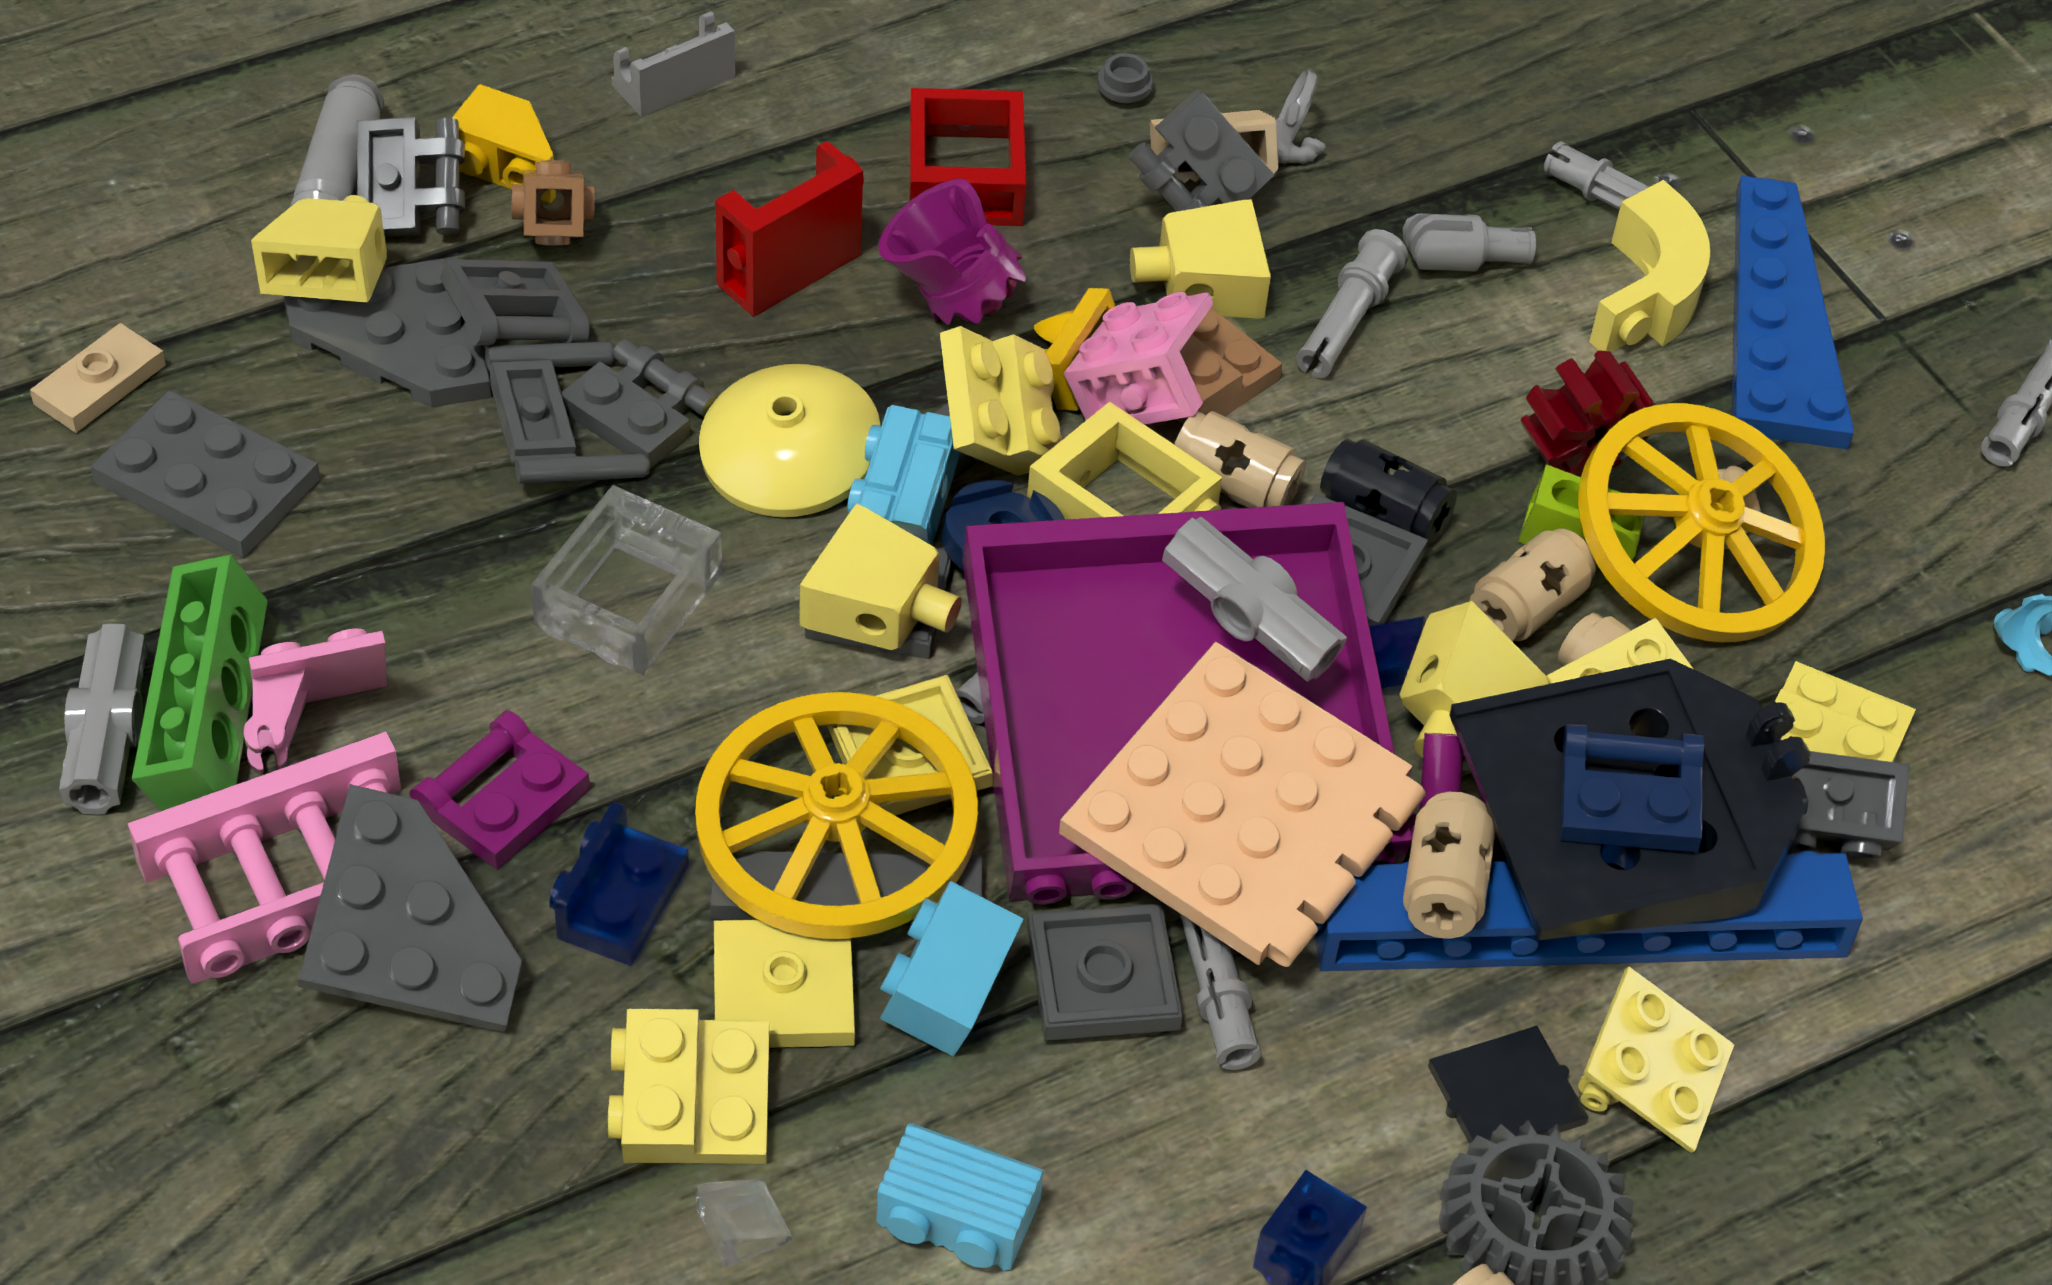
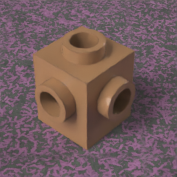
[511,160,595,245]

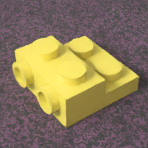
[940,326,1062,476]
[1775,661,1916,762]
[608,1009,770,1164]

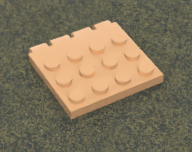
[1059,642,1426,967]

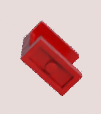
[715,141,864,317]

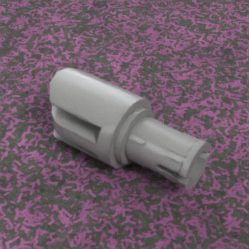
[1403,213,1536,272]

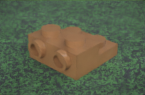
[1175,307,1283,425]

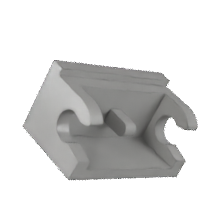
[611,11,735,117]

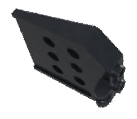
[1449,658,1811,940]

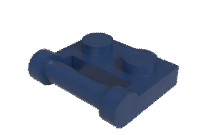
[1560,723,1704,852]

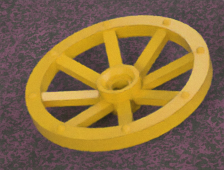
[1578,403,1825,642]
[695,692,978,939]

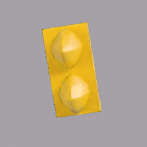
[1034,288,1115,411]

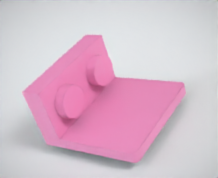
[1064,292,1214,425]

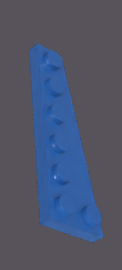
[1732,175,1853,450]

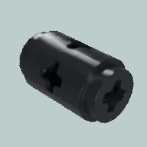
[1320,439,1457,545]

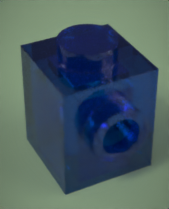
[1253,1170,1367,1285]

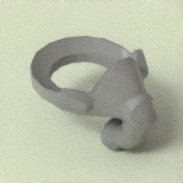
[1275,69,1326,164]

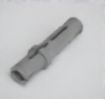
[1981,339,2052,466]
[1180,914,1261,1070]

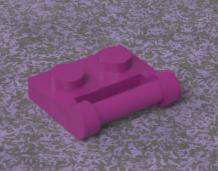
[409,710,590,870]

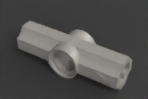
[1162,517,1347,682]
[59,624,148,815]

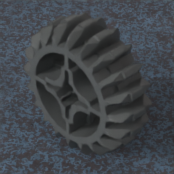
[1439,1119,1634,1285]

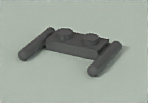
[485,342,651,484]

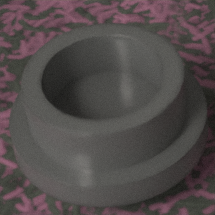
[1097,53,1153,104]

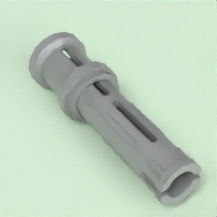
[1296,229,1409,378]

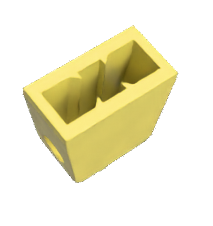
[251,195,387,302]
[1130,199,1271,319]
[800,504,962,650]
[1400,601,1550,758]

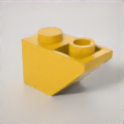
[452,84,556,203]

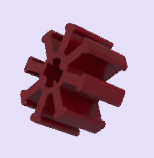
[1520,350,1656,477]

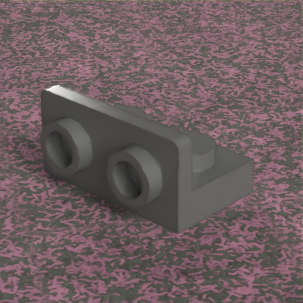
[1790,751,1910,859]

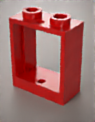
[909,88,1026,226]

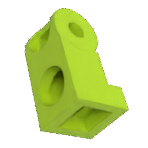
[1518,464,1645,560]

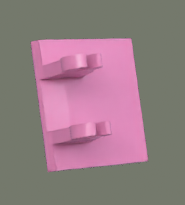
[244,628,387,774]

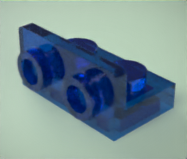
[549,801,689,966]

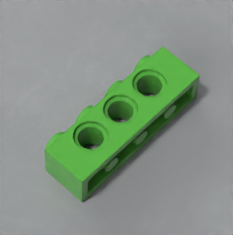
[132,554,268,811]

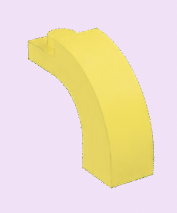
[1589,180,1710,352]

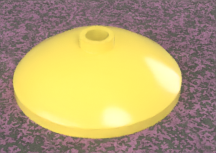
[699,364,881,517]

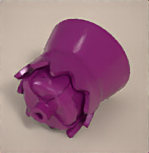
[878,178,1026,325]

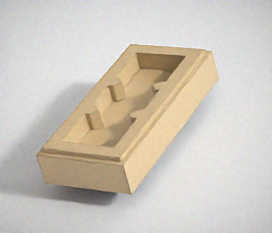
[30,323,166,433]

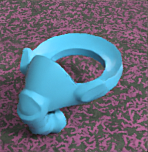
[1994,594,2052,675]

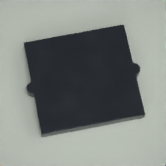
[1428,1026,1588,1144]

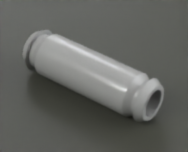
[290,74,384,207]

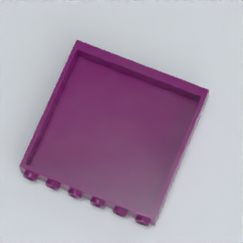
[962,502,1412,905]

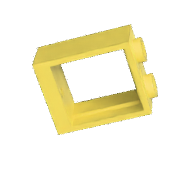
[1027,402,1222,520]

